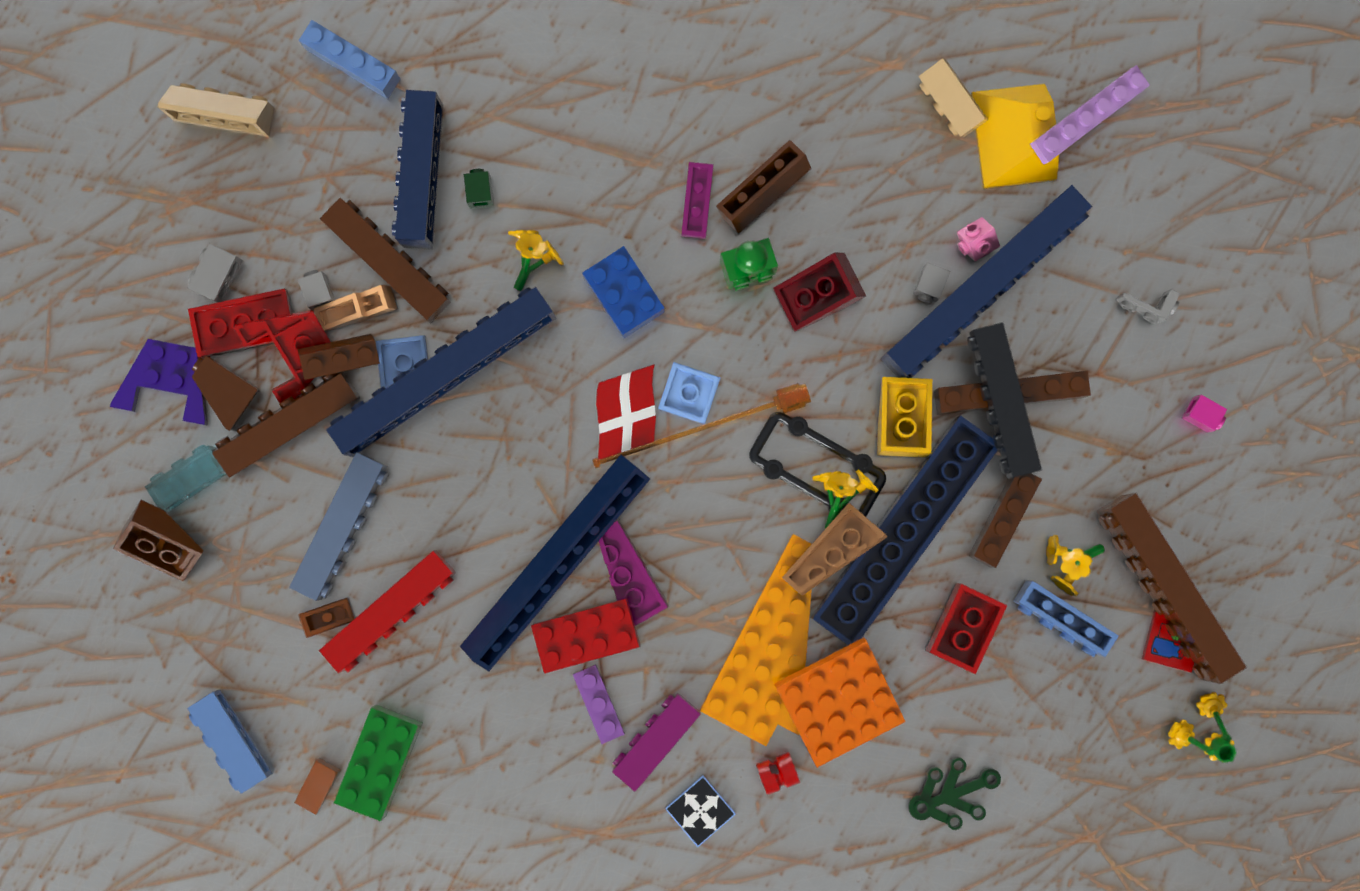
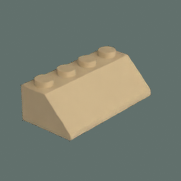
[158,83,274,136]

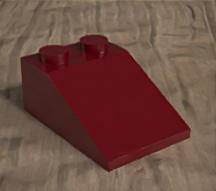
[773,252,866,332]

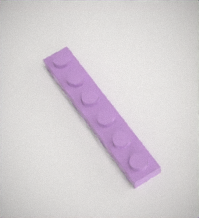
[1030,65,1150,165]

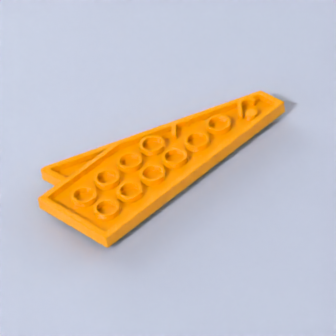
[700,534,812,746]

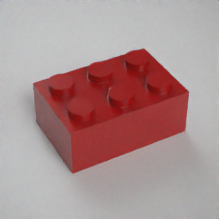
[925,583,1007,674]

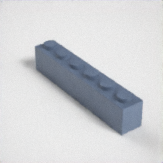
[289,452,388,601]

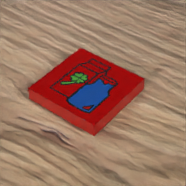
[1142,611,1194,673]

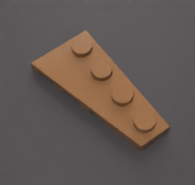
[782,503,888,595]

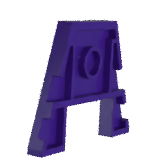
[110,339,208,425]

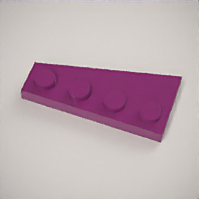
[599,520,669,626]

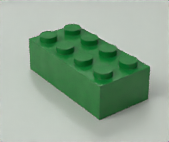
[334,705,423,822]

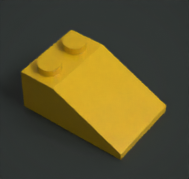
[877,377,933,458]

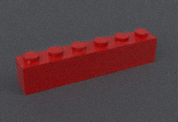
[319,550,456,673]

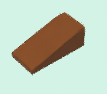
[298,598,354,638]
[294,758,341,815]

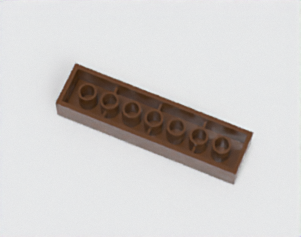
[1097,493,1247,684]

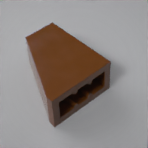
[191,356,259,431]

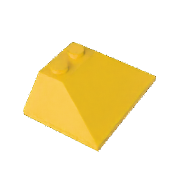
[971,84,1059,189]

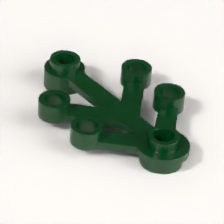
[908,757,1001,830]

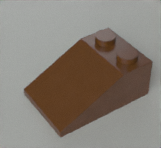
[113,500,204,581]

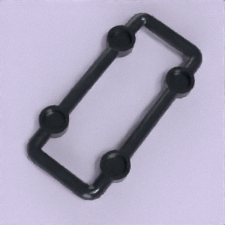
[749,412,886,517]

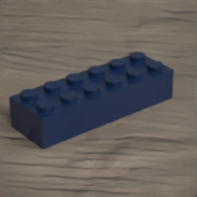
[392,90,443,249]

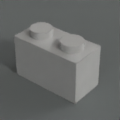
[187,243,243,303]

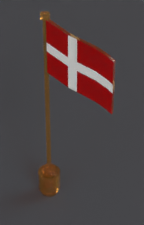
[592,364,811,468]

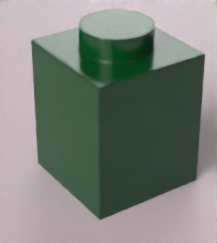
[464,168,494,208]

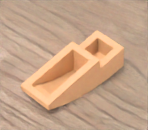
[314,285,397,331]

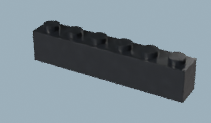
[967,322,1042,479]

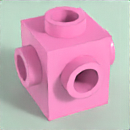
[957,217,1000,261]

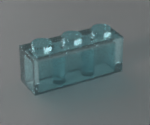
[145,445,226,512]

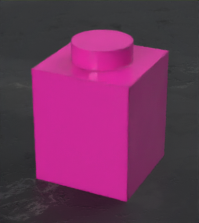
[1182,395,1227,433]

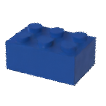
[582,246,665,338]

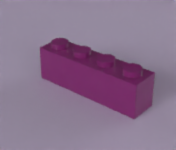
[612,693,701,792]

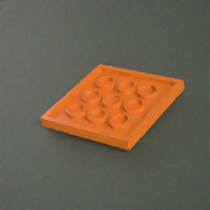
[774,637,906,768]

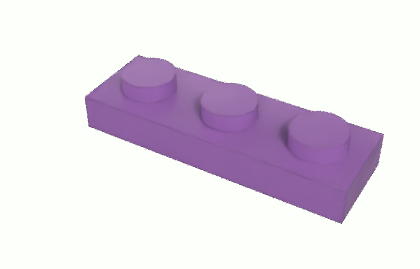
[573,664,625,744]

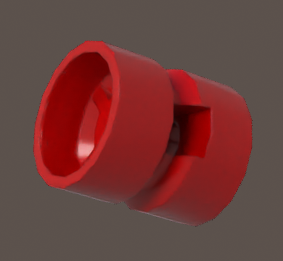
[756,752,800,795]

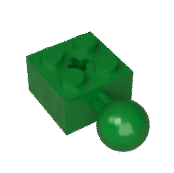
[720,238,778,291]

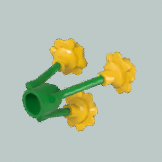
[1168,692,1236,763]

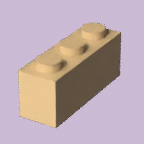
[918,58,988,138]

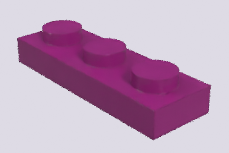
[681,162,713,239]

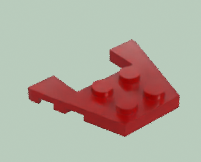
[233,310,331,404]

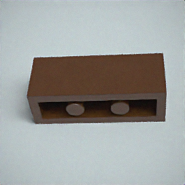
[297,334,380,380]

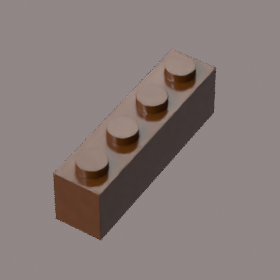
[716,140,812,234]
[969,473,1042,568]

